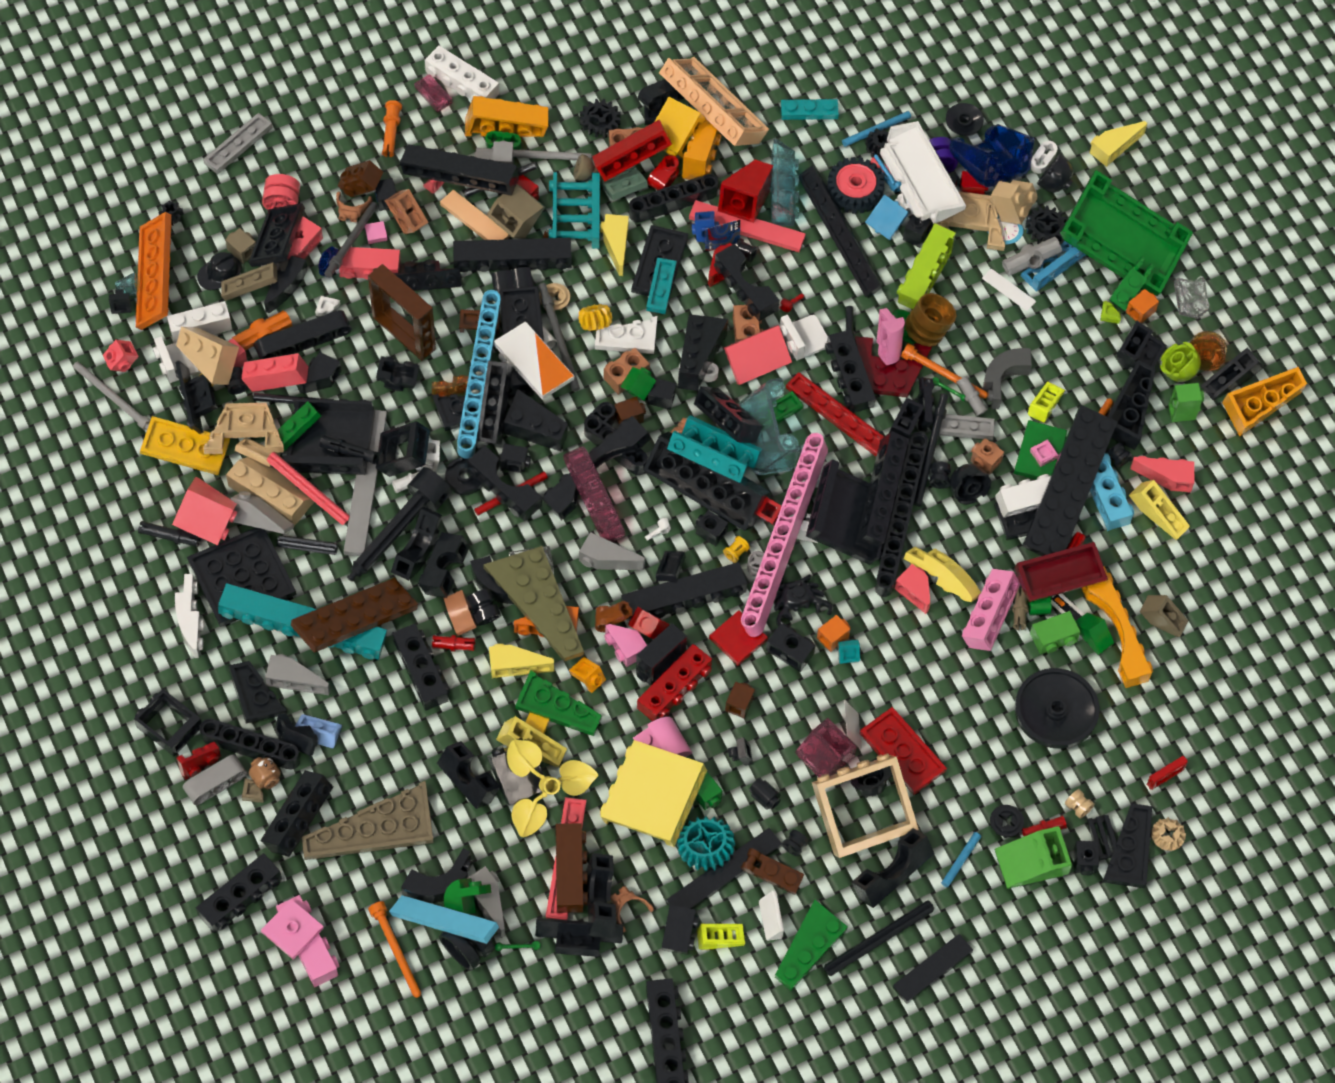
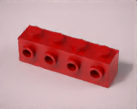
[592,119,672,182]
[637,644,712,721]

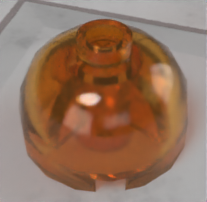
[1190,331,1227,371]

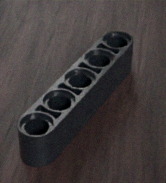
[629,174,719,223]
[254,310,352,360]
[200,719,300,770]

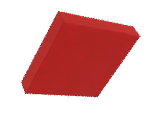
[709,610,768,666]

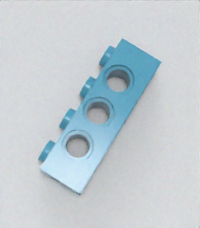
[1090,453,1134,531]

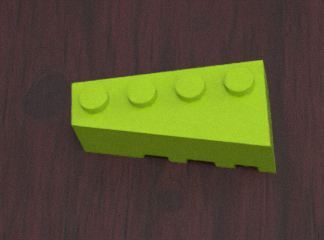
[896,223,956,309]

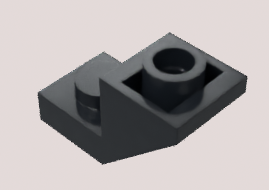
[274,713,318,756]

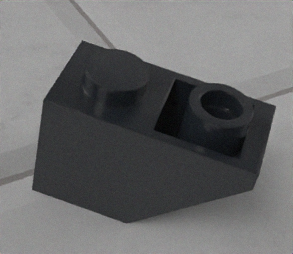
[299,352,342,394]

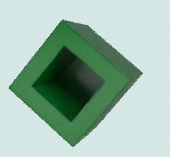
[620,367,656,401]
[696,772,723,810]

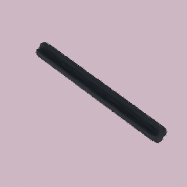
[824,900,934,976]

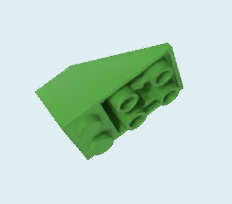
[994,826,1072,889]

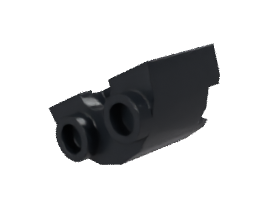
[376,356,420,392]

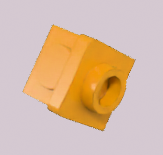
[569,657,606,693]

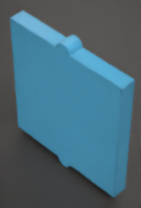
[865,194,910,240]

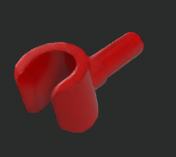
[779,293,804,313]

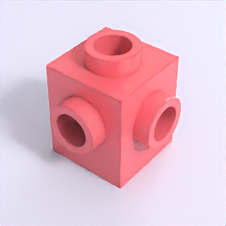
[103,340,139,372]

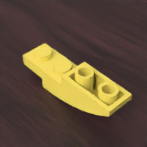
[904,547,981,602]

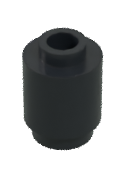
[749,778,781,810]

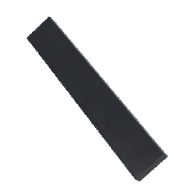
[666,828,782,909]

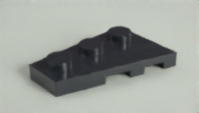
[228,661,287,724]

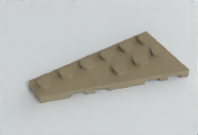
[302,781,433,860]

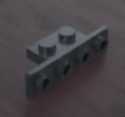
[394,259,461,291]
[175,361,217,434]
[535,918,623,957]

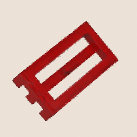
[1146,755,1188,790]

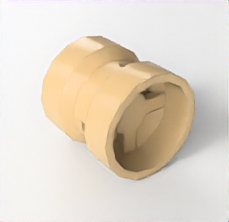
[1065,789,1095,819]

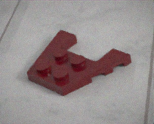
[855,336,932,398]

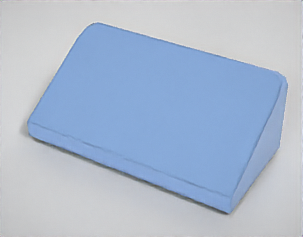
[295,714,342,748]

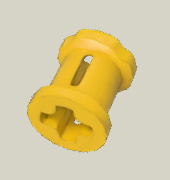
[723,536,750,563]

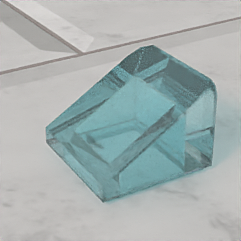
[115,273,137,295]

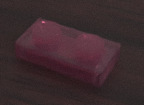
[414,74,452,113]

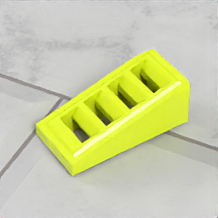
[1028,381,1065,423]
[697,924,745,950]

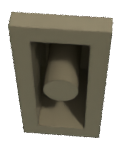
[1139,595,1188,637]

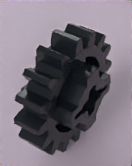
[580,99,621,138]
[1025,205,1067,244]

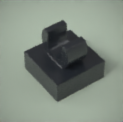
[109,289,131,314]
[728,737,753,766]

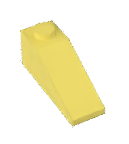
[1090,121,1148,167]
[600,214,629,276]
[1129,480,1190,540]
[489,644,554,678]
[496,716,567,767]

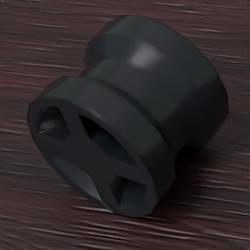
[1108,443,1132,468]
[782,829,809,856]

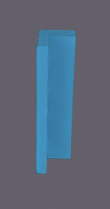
[1021,241,1086,292]

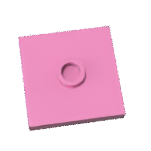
[261,899,324,960]

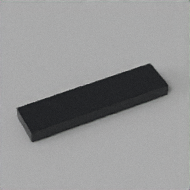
[892,934,973,1004]

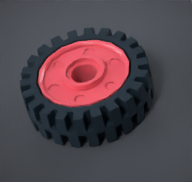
[827,157,885,214]

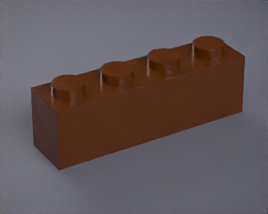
[556,823,587,913]

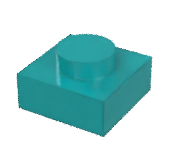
[838,640,860,664]

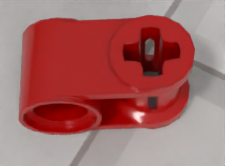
[647,155,679,190]

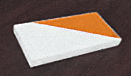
[493,321,574,400]

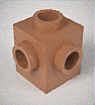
[971,438,1004,475]

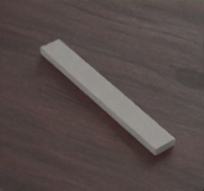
[344,410,387,556]

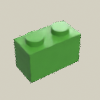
[1168,383,1204,422]
[1030,611,1080,654]

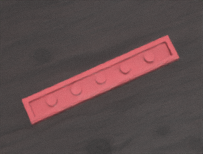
[689,200,806,252]
[546,797,586,920]

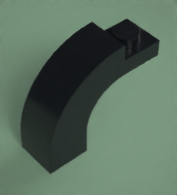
[391,507,442,581]
[470,556,514,604]
[401,848,473,903]

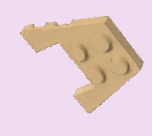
[936,191,1005,251]
[203,403,284,454]

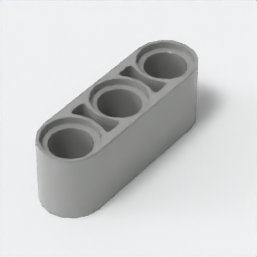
[183,755,247,805]

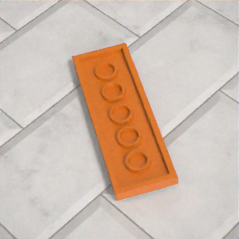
[136,212,172,330]

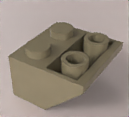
[487,184,545,239]

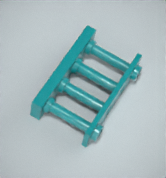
[549,172,600,249]
[667,415,762,483]

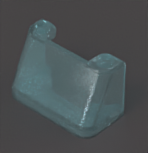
[739,378,800,475]

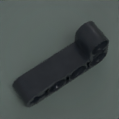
[584,402,648,475]

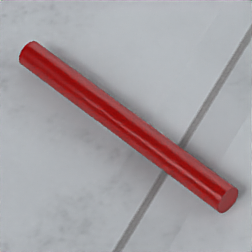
[474,471,548,516]

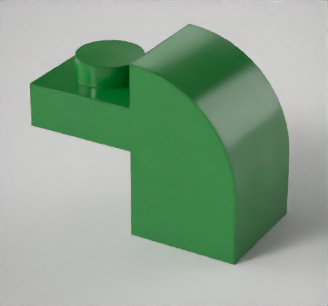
[444,878,492,914]

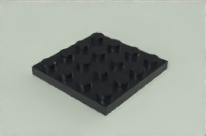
[187,528,297,627]

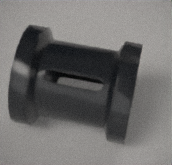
[736,238,758,263]

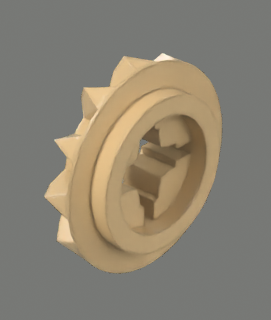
[539,283,570,311]
[1151,817,1186,851]

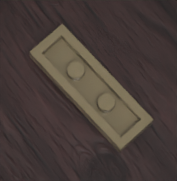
[221,262,277,301]

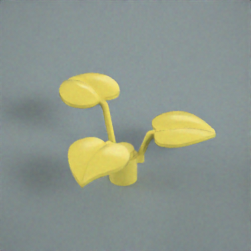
[507,739,598,837]

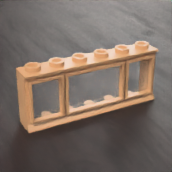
[659,57,769,146]

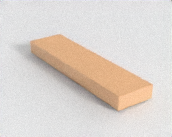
[440,190,510,240]

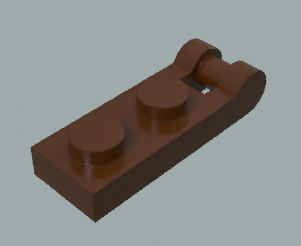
[741,848,804,895]

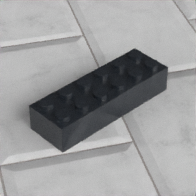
[643,431,770,531]

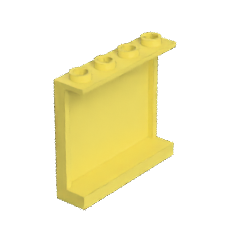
[600,740,707,847]

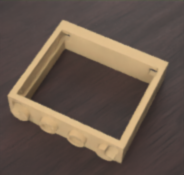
[812,753,919,858]

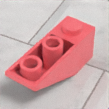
[1131,456,1194,492]

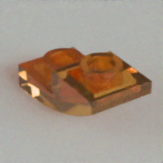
[432,375,473,396]

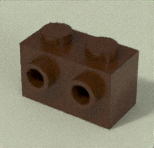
[337,160,383,197]

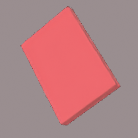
[724,325,792,385]

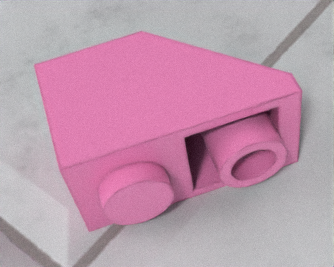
[604,624,647,667]

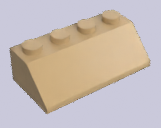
[226,457,314,526]

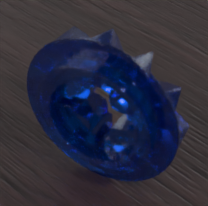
[318,246,339,277]

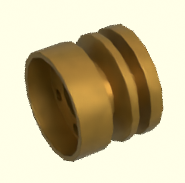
[905,293,957,347]

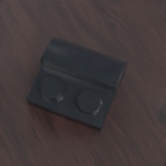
[1117,321,1167,370]

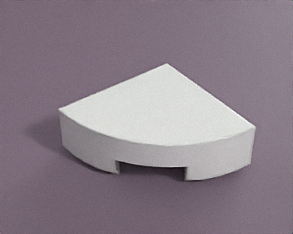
[315,296,340,316]

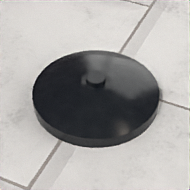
[1015,668,1100,749]

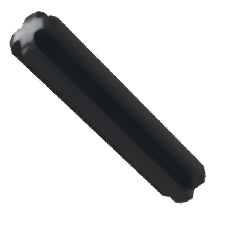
[277,535,338,555]

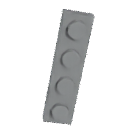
[203,113,273,175]

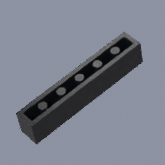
[400,144,519,196]
[453,238,572,272]
[621,562,747,623]

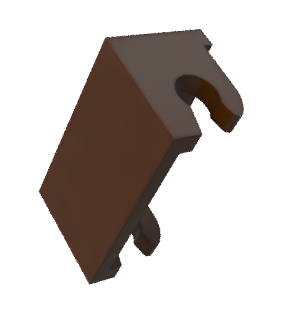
[459,310,501,334]

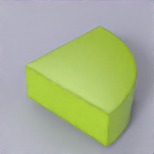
[1100,301,1121,324]

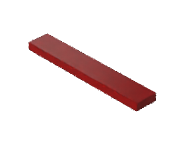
[786,372,884,457]

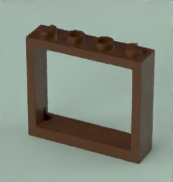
[368,264,436,361]

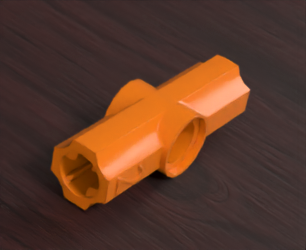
[232,310,293,351]

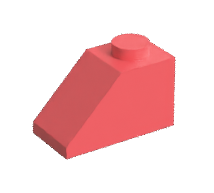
[894,564,930,614]

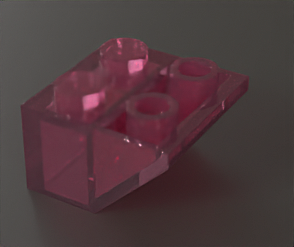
[795,718,857,777]

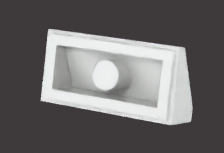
[759,891,784,941]

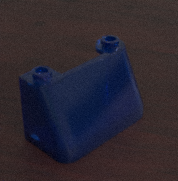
[949,124,1035,187]

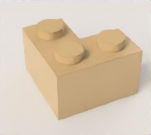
[991,180,1038,225]

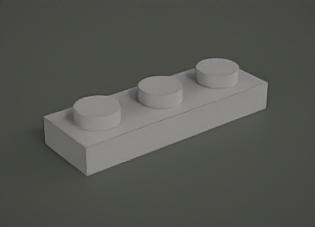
[939,414,995,440]

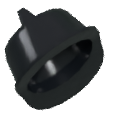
[197,252,242,290]
[851,758,893,798]

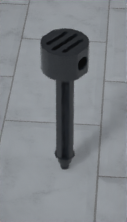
[347,467,452,582]

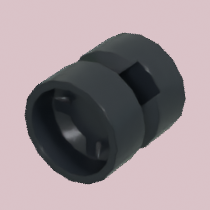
[466,588,501,626]

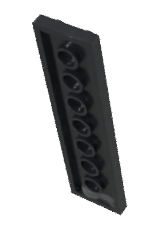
[1022,405,1117,556]

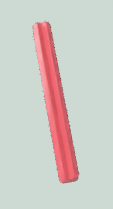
[267,452,350,525]

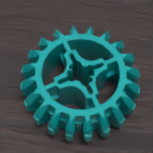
[677,816,735,871]

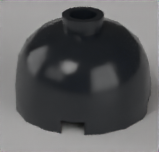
[1037,154,1073,193]
[949,463,992,505]

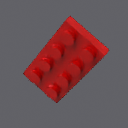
[859,707,947,795]

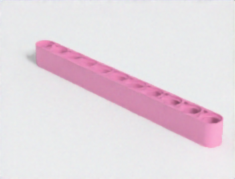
[741,433,828,637]

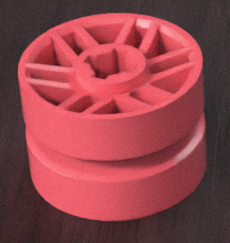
[262,174,300,210]

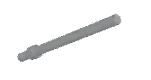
[476,147,592,160]
[73,361,150,430]

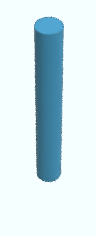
[941,832,981,888]

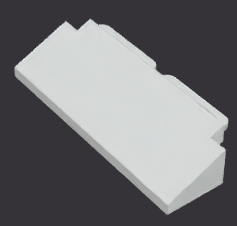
[880,121,966,224]

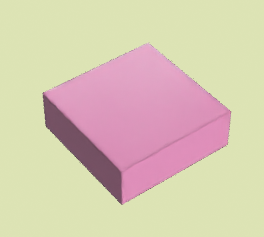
[365,221,387,244]
[1030,440,1058,467]

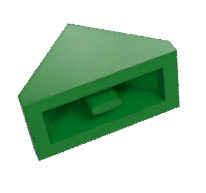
[1075,613,1114,656]

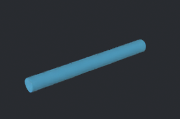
[842,111,911,147]

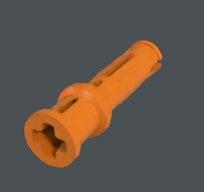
[382,100,402,157]

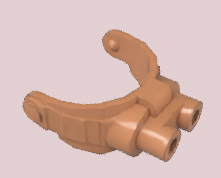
[336,191,372,222]
[611,885,654,932]

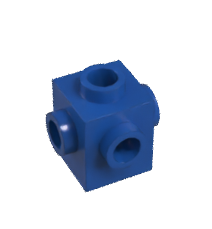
[692,211,720,243]

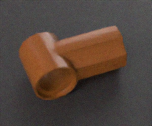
[595,601,632,633]

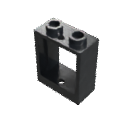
[376,421,430,477]
[636,623,687,686]
[134,689,202,757]

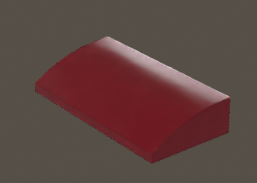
[1014,542,1108,602]

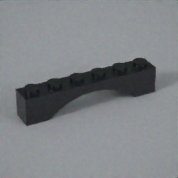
[542,416,651,521]

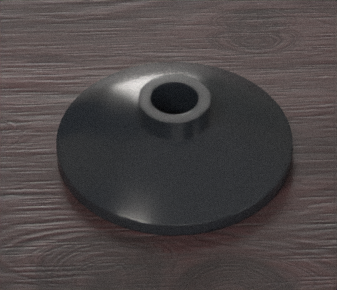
[946,103,984,136]

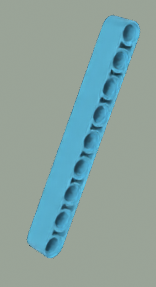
[457,290,501,459]

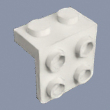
[779,315,828,360]
[153,336,201,383]

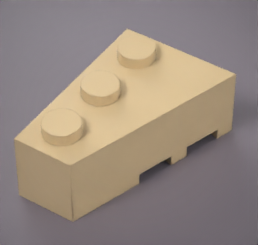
[176,326,239,385]

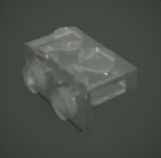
[1173,276,1209,319]

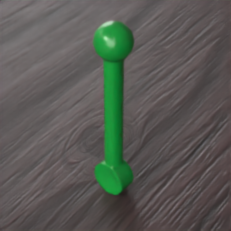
[932,377,965,401]
[495,941,541,951]

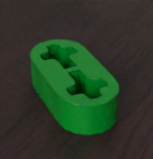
[485,131,521,150]

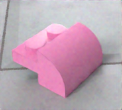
[877,308,905,365]
[633,717,692,757]

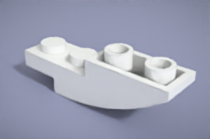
[175,574,205,658]

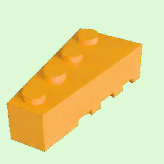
[465,96,548,137]
[682,119,722,180]
[1222,367,1307,437]

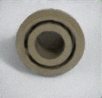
[573,154,597,181]

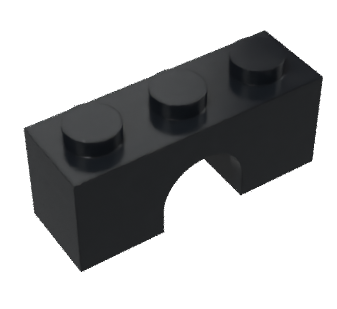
[418,532,470,598]
[437,741,501,809]

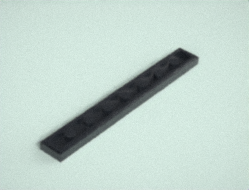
[798,165,883,298]

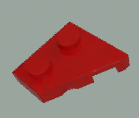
[177,742,221,780]

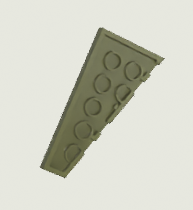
[483,546,584,661]

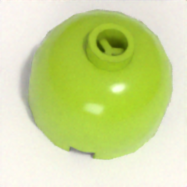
[1160,342,1201,382]

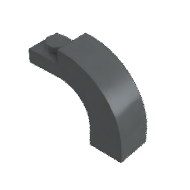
[983,348,1032,409]

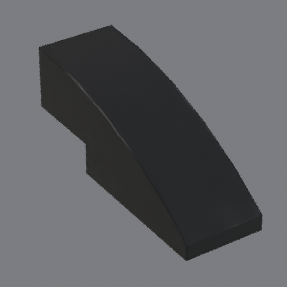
[264,256,308,313]

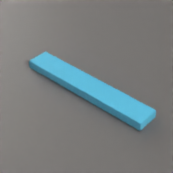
[389,895,499,944]

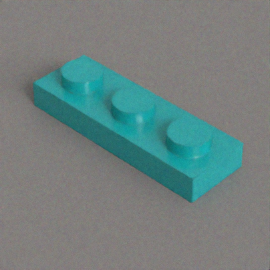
[780,99,839,120]
[646,258,677,314]

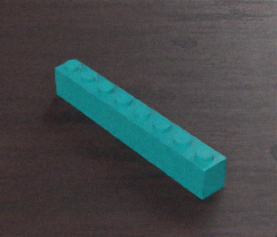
[218,583,387,660]

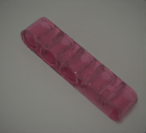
[563,446,625,542]

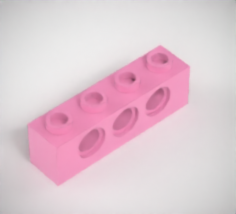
[962,569,1020,651]

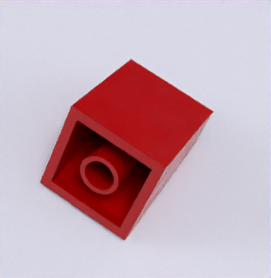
[718,160,773,223]

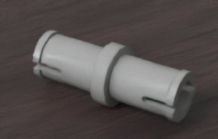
[956,376,988,416]

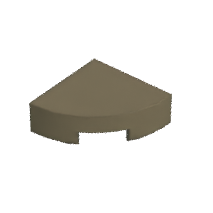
[242,778,264,803]

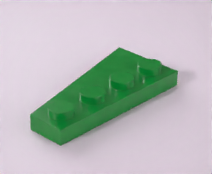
[515,670,602,736]
[775,900,848,991]

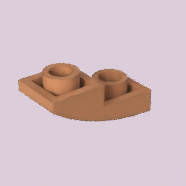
[444,590,477,636]

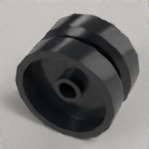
[439,931,494,971]

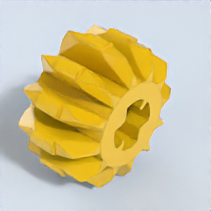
[578,304,612,331]

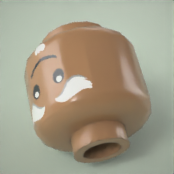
[249,757,281,790]

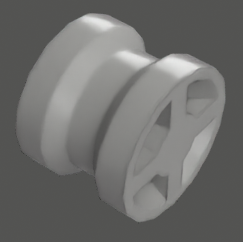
[747,551,765,576]

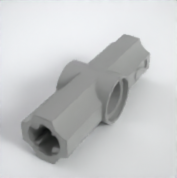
[1002,237,1062,276]

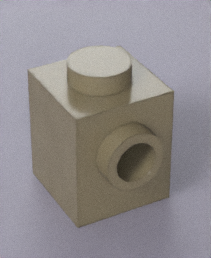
[225,228,256,264]

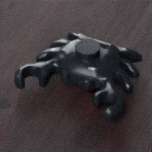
[774,574,833,626]

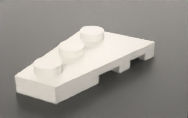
[595,316,657,354]

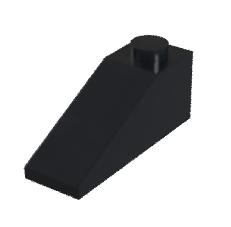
[1201,347,1264,401]

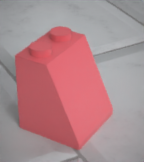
[172,477,237,545]

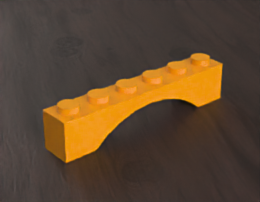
[1082,566,1153,688]

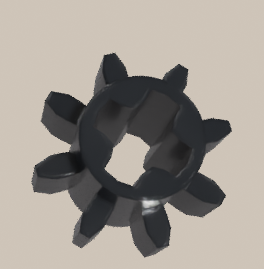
[158,201,184,226]

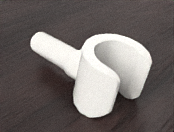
[645,518,671,541]

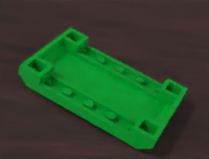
[1060,170,1193,296]

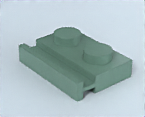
[600,166,648,201]

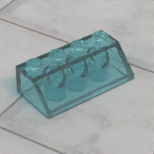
[771,139,799,226]

